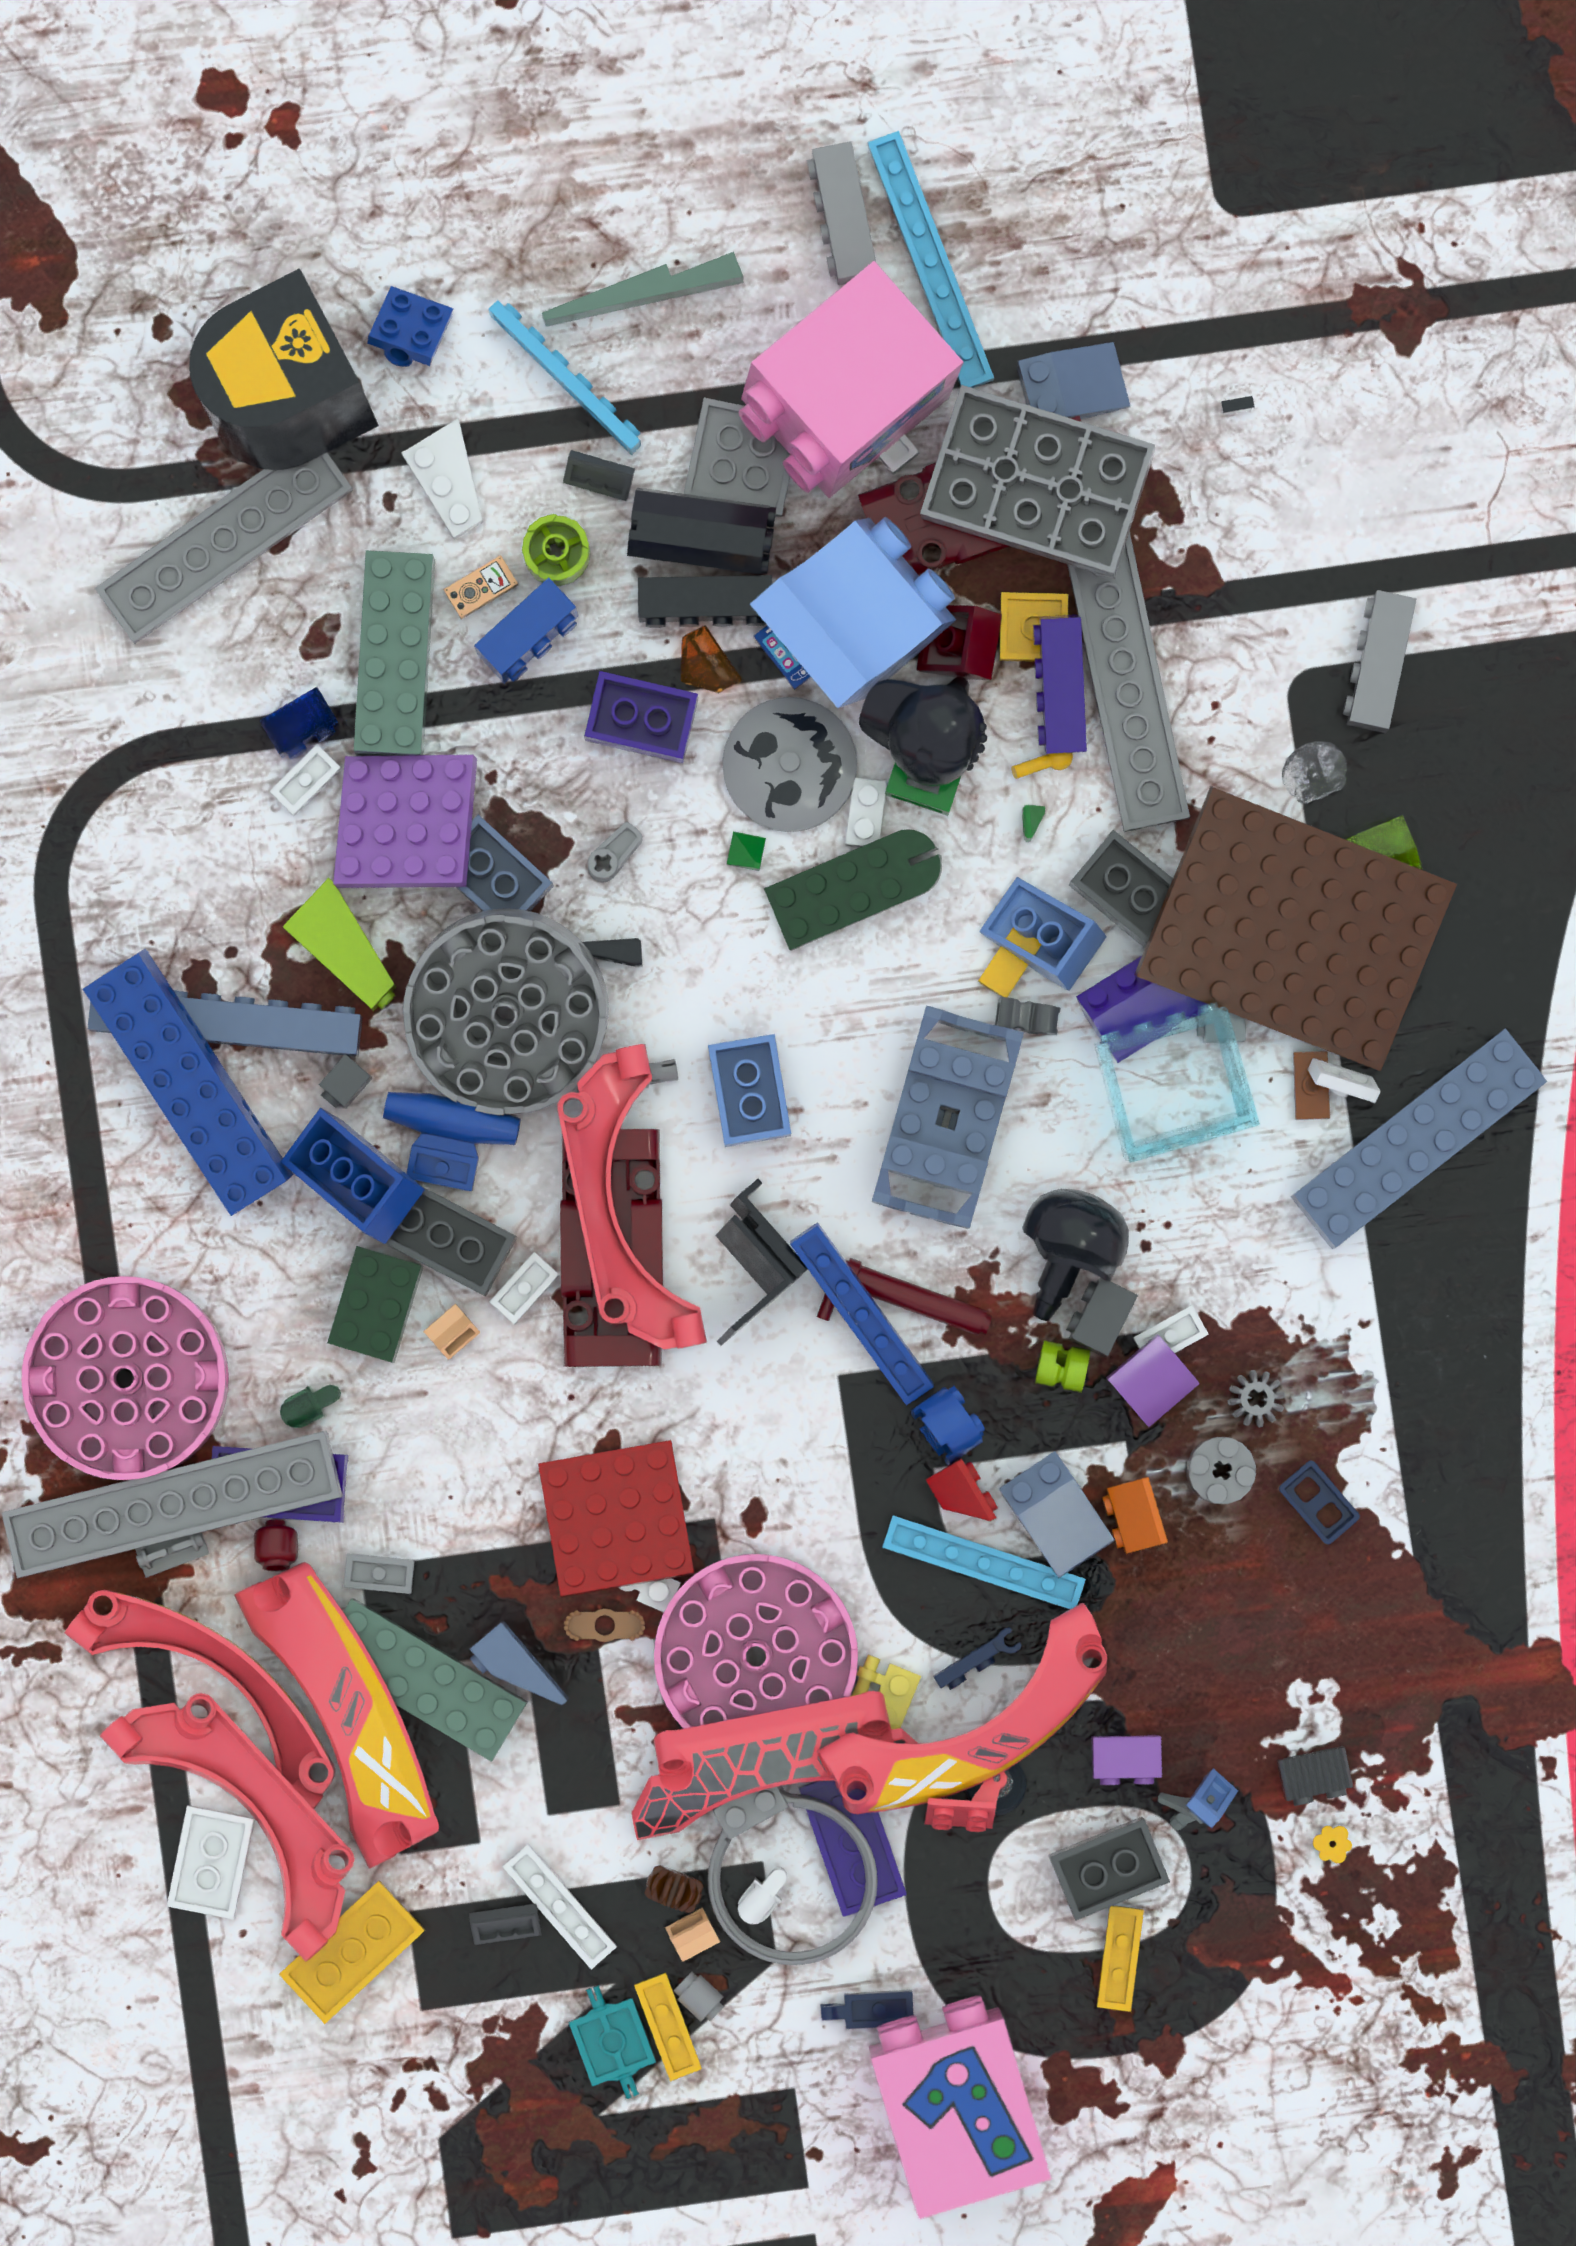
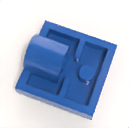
[367,286,454,367]

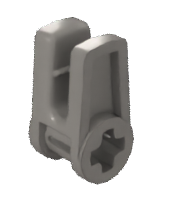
[588,822,643,882]

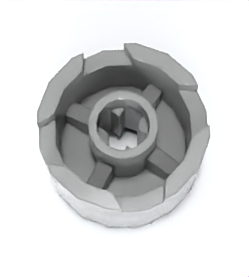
[1186,1437,1256,1504]

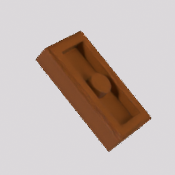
[1293,1051,1330,1120]

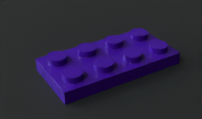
[799,1781,907,1917]

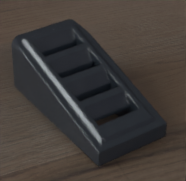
[582,938,643,967]

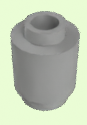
[674,1971,724,2022]

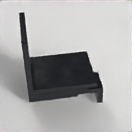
[715,1179,808,1346]

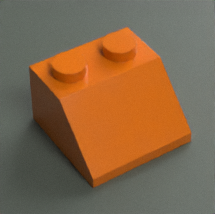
[1102,1477,1168,1554]

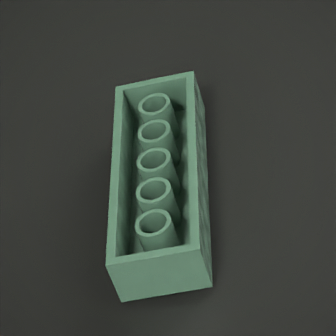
[354,550,435,756]
[344,1598,528,1762]

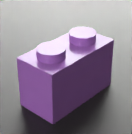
[1091,1735,1162,1785]

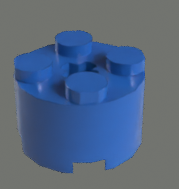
[910,1386,985,1465]

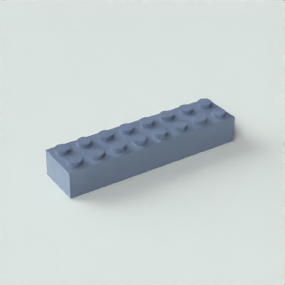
[1291,1028,1547,1249]

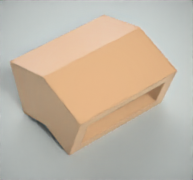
[424,1304,480,1360]
[665,1908,720,1962]

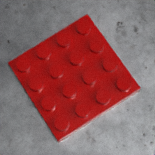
[538,1440,694,1598]

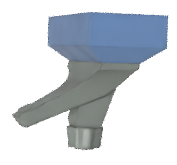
[1158,1768,1238,1830]

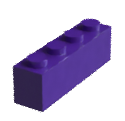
[1033,615,1087,754]

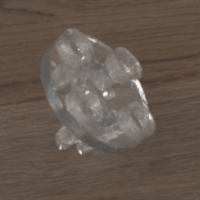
[1282,741,1347,804]

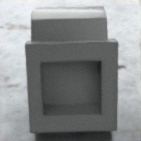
[995,997,1061,1035]

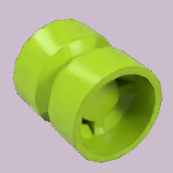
[1035,1340,1090,1393]

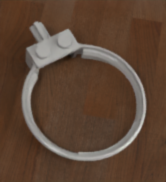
[708,1786,878,1965]

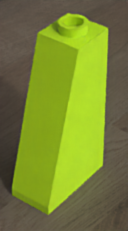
[283,878,396,1011]

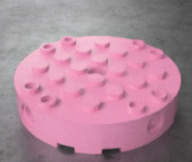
[22,1276,229,1480]
[654,1554,858,1729]

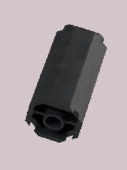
[627,487,776,574]

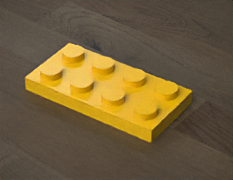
[279,1880,425,2024]

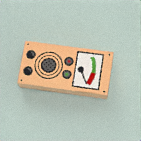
[443,555,518,619]

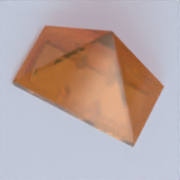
[681,625,742,693]

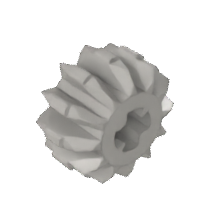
[1227,1370,1285,1427]

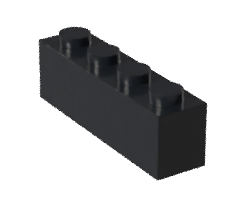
[638,575,772,628]

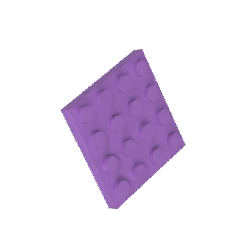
[333,754,477,888]

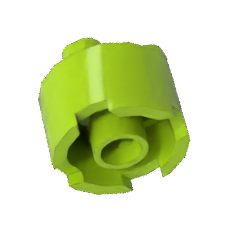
[522,514,590,586]

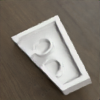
[402,418,483,540]

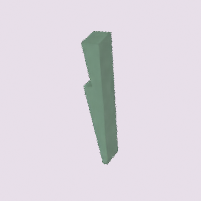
[542,252,744,327]

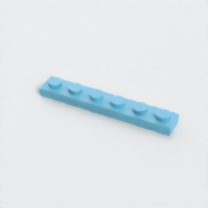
[488,300,641,455]
[882,1516,1086,1609]

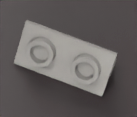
[135,1532,209,1578]

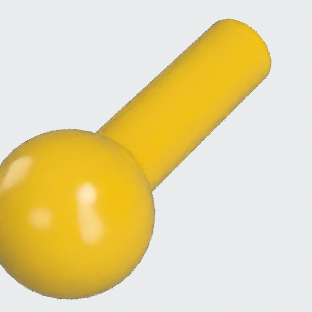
[1011,752,1073,779]

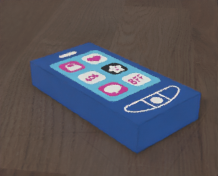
[753,625,811,690]

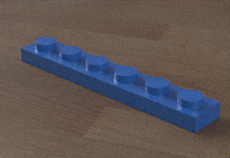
[790,1222,934,1405]

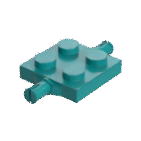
[569,1985,656,2099]

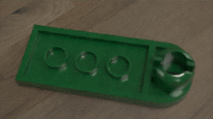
[764,829,942,951]

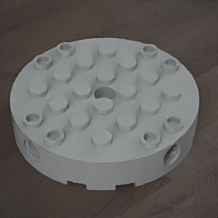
[403,908,609,1115]

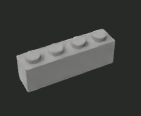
[807,141,876,285]
[1343,590,1417,733]

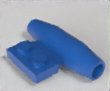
[383,1092,521,1192]

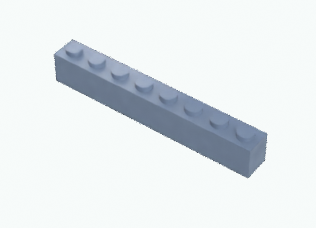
[87,990,362,1057]

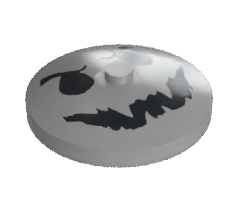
[723,697,857,832]

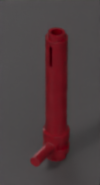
[816,1258,992,1336]

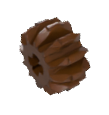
[645,1865,703,1913]

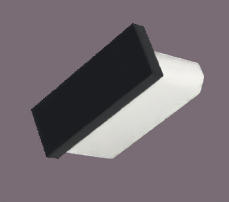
[1221,396,1255,415]

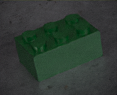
[327,1246,423,1363]

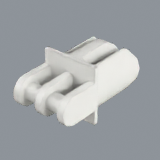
[738,1867,787,1924]

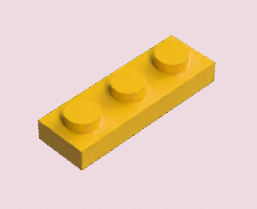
[1097,1905,1144,2012]
[634,1972,702,2081]

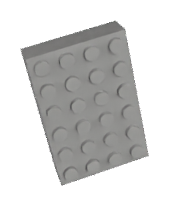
[920,385,1155,579]

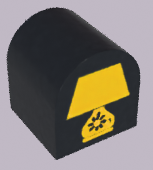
[189,268,379,470]

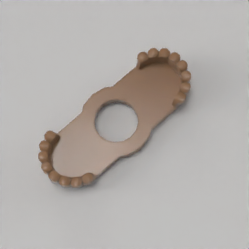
[564,1608,645,1642]

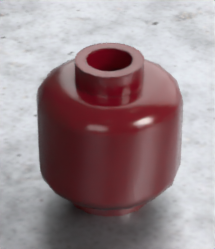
[254,1520,298,1572]

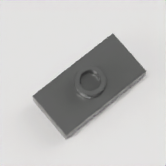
[563,450,635,501]
[469,1904,542,1945]

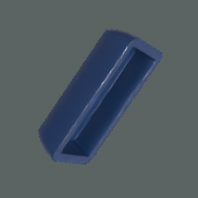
[1279,1461,1360,1545]

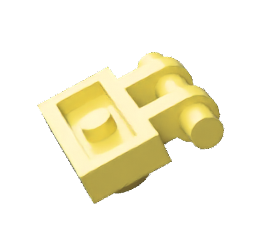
[850,1654,921,1729]

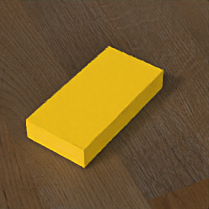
[978,927,1041,997]

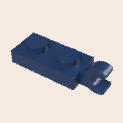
[933,1627,1022,1690]
[820,1990,914,2029]

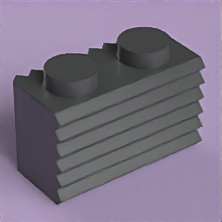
[1276,1746,1353,1806]

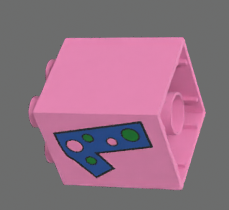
[738,261,963,498]
[869,1995,1051,2219]

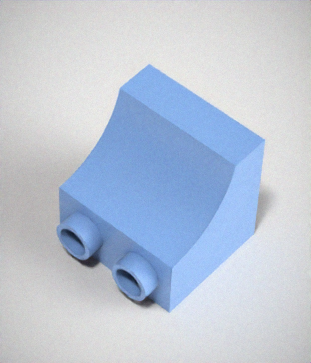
[750,517,956,708]

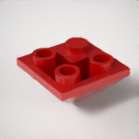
[925,1459,998,1521]

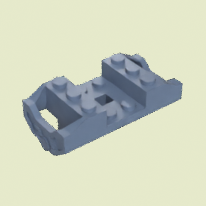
[872,1005,1024,1229]

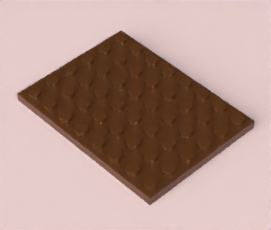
[1134,786,1457,1071]

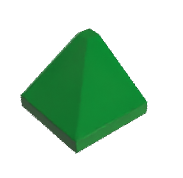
[1022,805,1045,842]
[727,831,766,871]

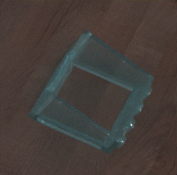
[1094,1002,1260,1163]

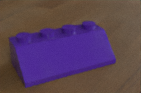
[1076,956,1211,1063]

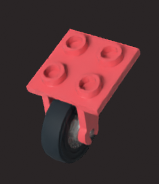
[925,1763,1026,1832]

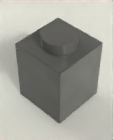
[319,1054,373,1109]

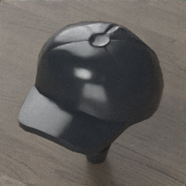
[859,677,987,787]
[1022,1189,1129,1321]

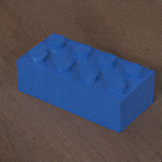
[281,1108,425,1244]

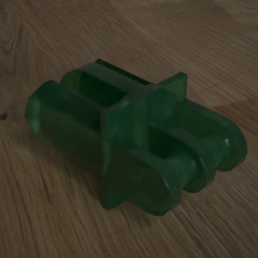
[280,1385,341,1428]

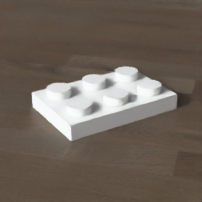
[167,1805,255,1919]

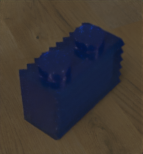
[260,687,339,759]

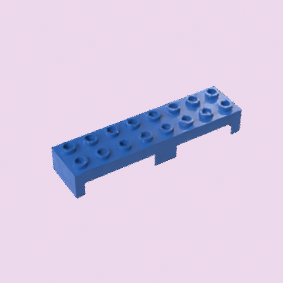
[83,948,294,1216]

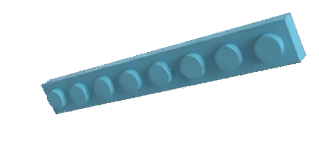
[867,131,994,388]

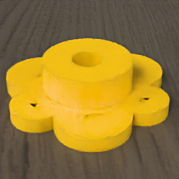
[1313,1826,1352,1863]

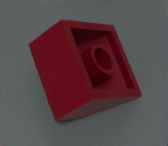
[916,605,1002,680]

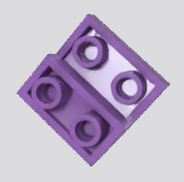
[1106,1334,1200,1427]

